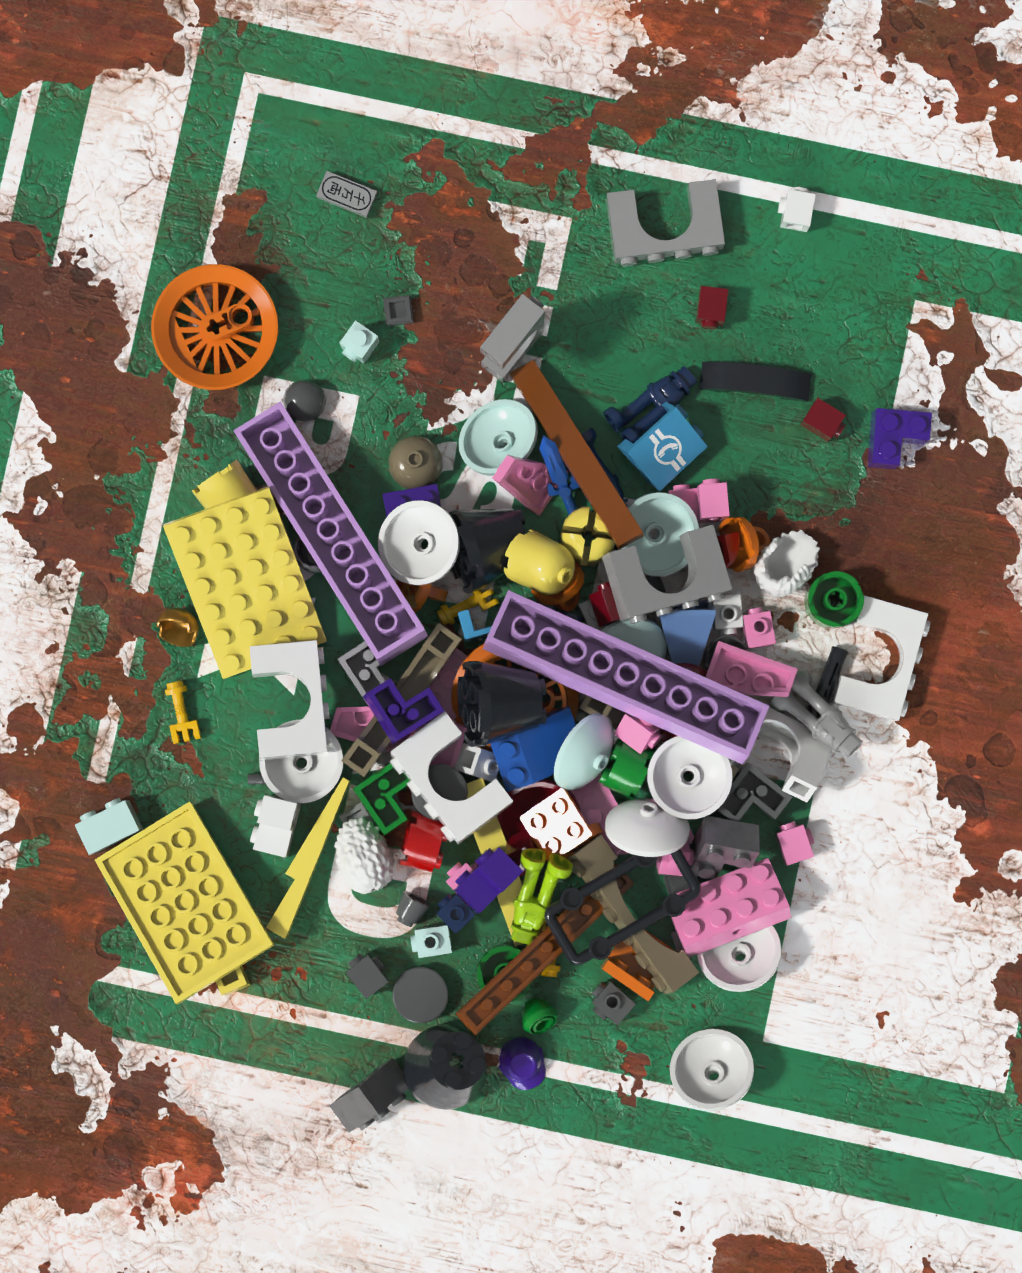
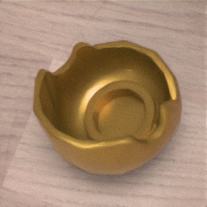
[156,607,199,647]

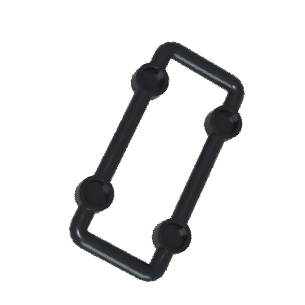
[544,849,701,965]

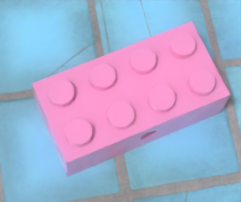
[670,858,791,958]

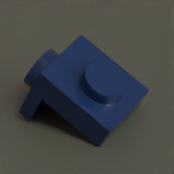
[436,893,475,933]

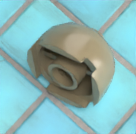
[388,436,443,489]

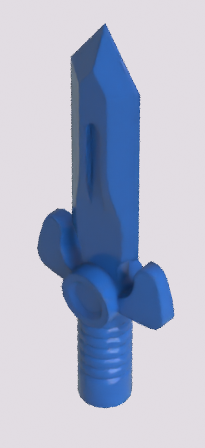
[539,435,579,515]

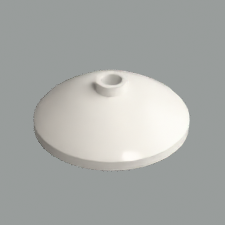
[378,501,460,585]
[259,719,343,803]
[647,736,732,819]
[605,798,690,857]
[697,926,781,992]
[670,1029,754,1111]

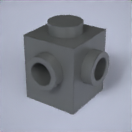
[346,953,390,999]
[591,980,636,1025]

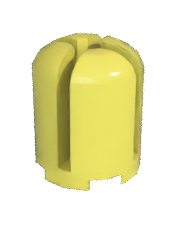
[560,506,615,566]

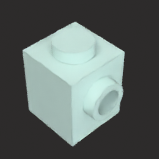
[340,320,380,364]
[410,924,453,958]

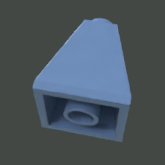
[659,599,716,666]

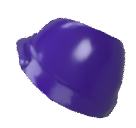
[499,1037,546,1090]

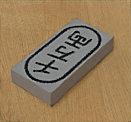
[316,171,378,218]

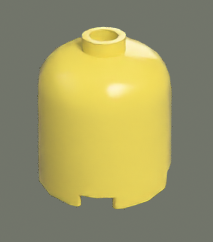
[192,460,257,509]
[504,529,575,595]

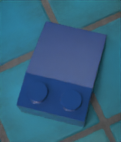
[491,706,576,792]

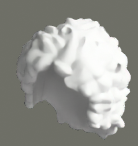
[753,530,820,597]
[334,817,393,894]

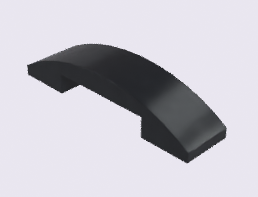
[699,362,811,402]

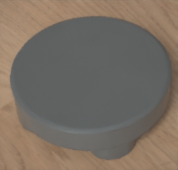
[411,764,468,820]
[393,966,449,1023]

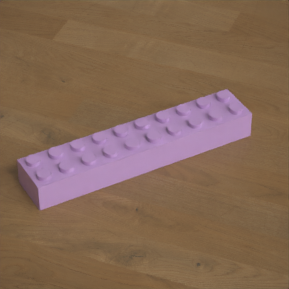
[233,401,428,666]
[483,590,769,764]

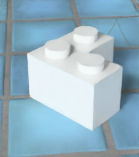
[250,795,302,858]

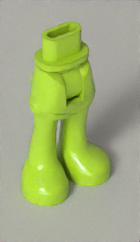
[511,849,573,945]

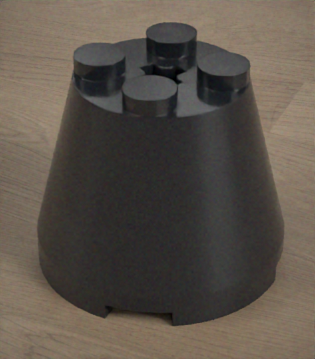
[448,508,526,594]
[457,661,547,747]
[403,1024,487,1110]

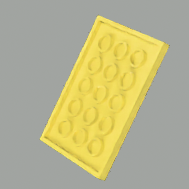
[163,486,327,679]
[95,802,274,1004]

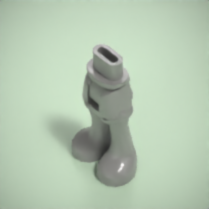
[770,670,863,758]

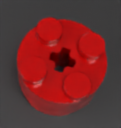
[399,810,447,872]

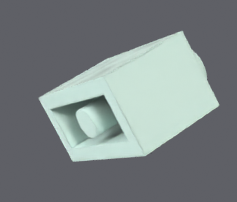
[75,798,143,855]

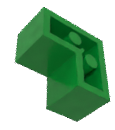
[353,763,410,835]

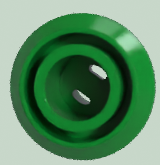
[521,998,558,1035]

